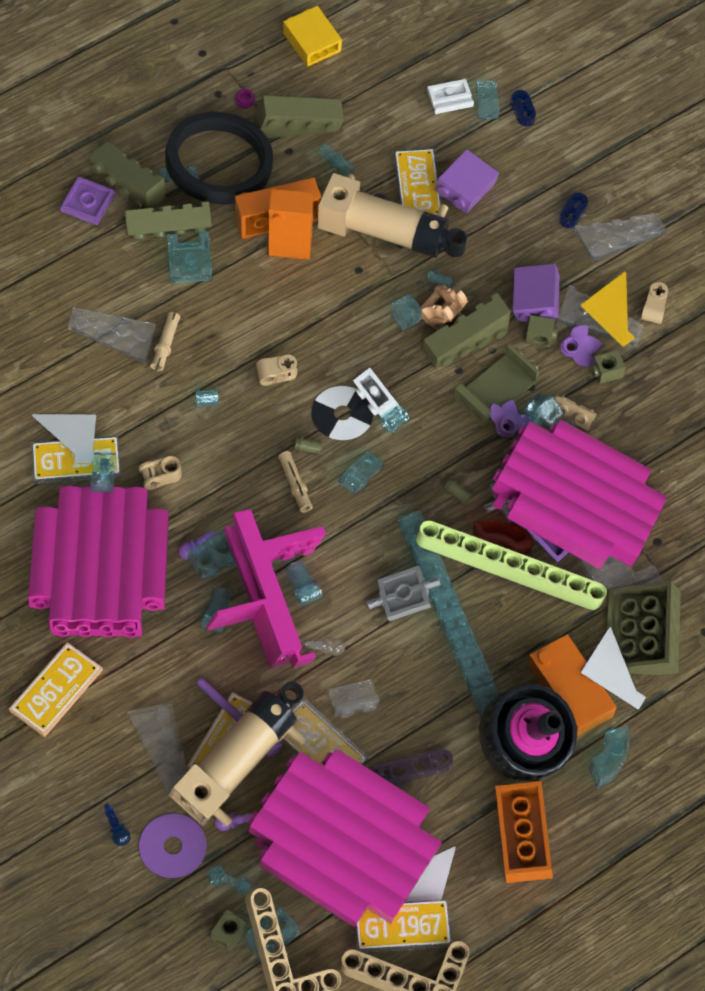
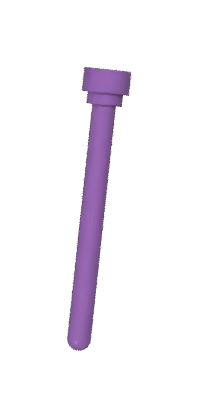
[197,678,282,759]

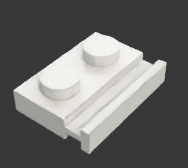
[427,79,474,114]

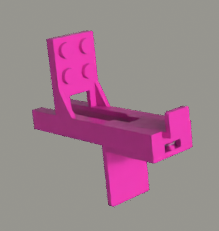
[206,509,326,668]

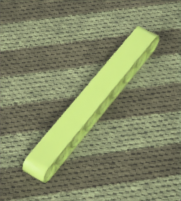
[416,521,607,610]

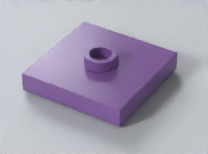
[60,176,115,226]

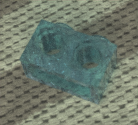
[187,530,235,581]
[245,907,300,961]

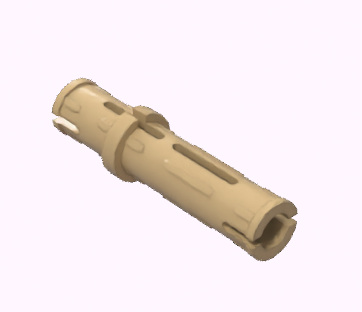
[150,312,180,371]
[278,451,313,513]

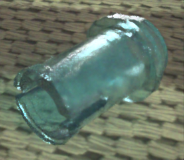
[426,269,454,289]

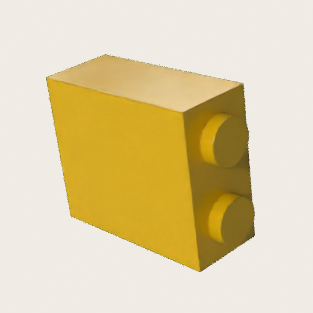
[283,6,342,67]

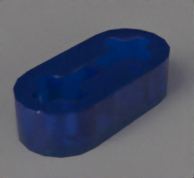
[511,90,536,126]
[559,193,588,228]

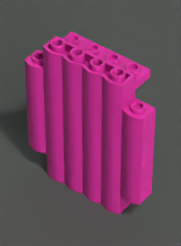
[492,419,667,569]
[28,486,169,638]
[248,748,442,928]

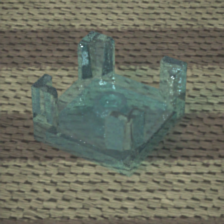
[167,232,212,283]

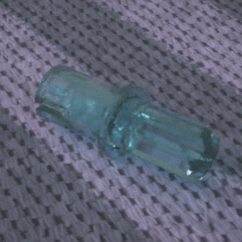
[319,144,356,176]

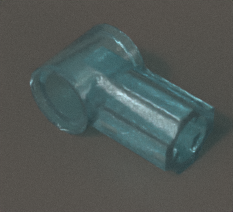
[285,561,323,607]
[201,587,232,634]

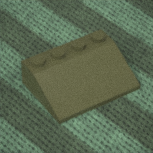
[607,581,681,675]

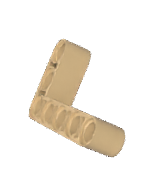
[245,888,341,991]
[341,941,469,991]

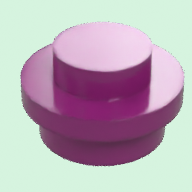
[235,89,255,108]

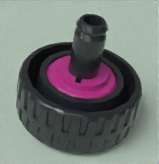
[479,683,577,781]

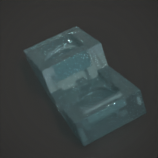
[476,80,499,119]
[338,451,385,494]

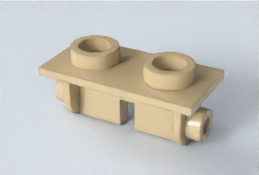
[550,396,597,431]

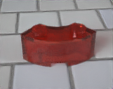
[472,519,534,555]

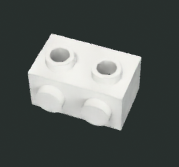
[353,368,399,419]

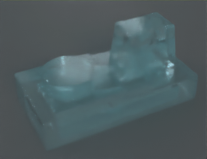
[91,452,116,492]

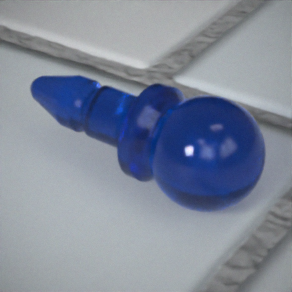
[104,804,131,846]

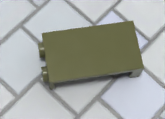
[454,344,540,426]

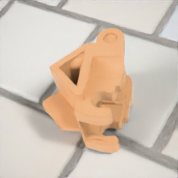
[414,285,468,331]

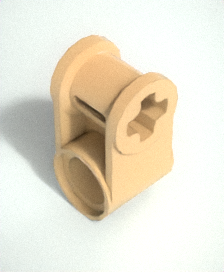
[641,282,668,324]
[256,354,298,386]
[138,456,182,490]

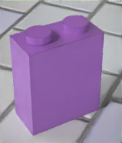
[435,150,499,214]
[513,264,560,322]

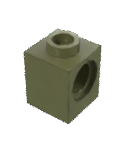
[525,315,558,348]
[591,350,626,384]
[211,910,247,952]

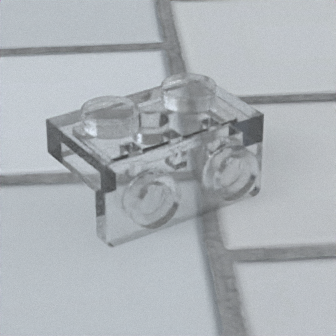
[328,679,380,718]

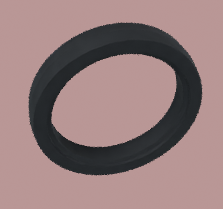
[165,112,273,205]

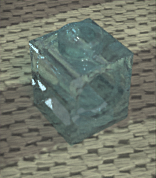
[391,293,422,331]
[524,394,563,427]

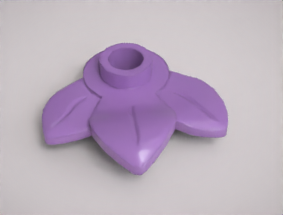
[560,325,602,367]
[490,400,530,438]

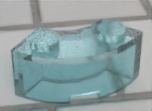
[589,726,630,789]

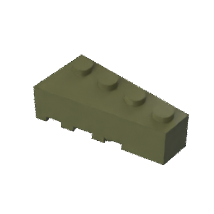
[253,95,344,138]
[89,142,165,209]
[125,202,212,240]
[423,293,511,369]

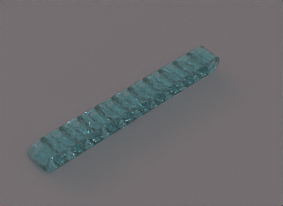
[398,510,499,717]

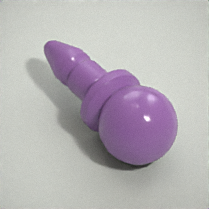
[178,531,216,560]
[214,812,252,831]

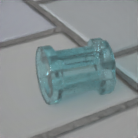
[196,388,218,408]
[381,406,409,434]

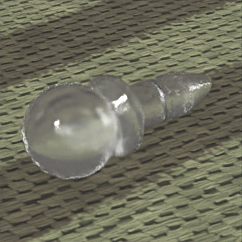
[304,638,345,656]

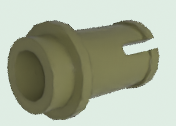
[295,436,322,455]
[444,479,473,505]

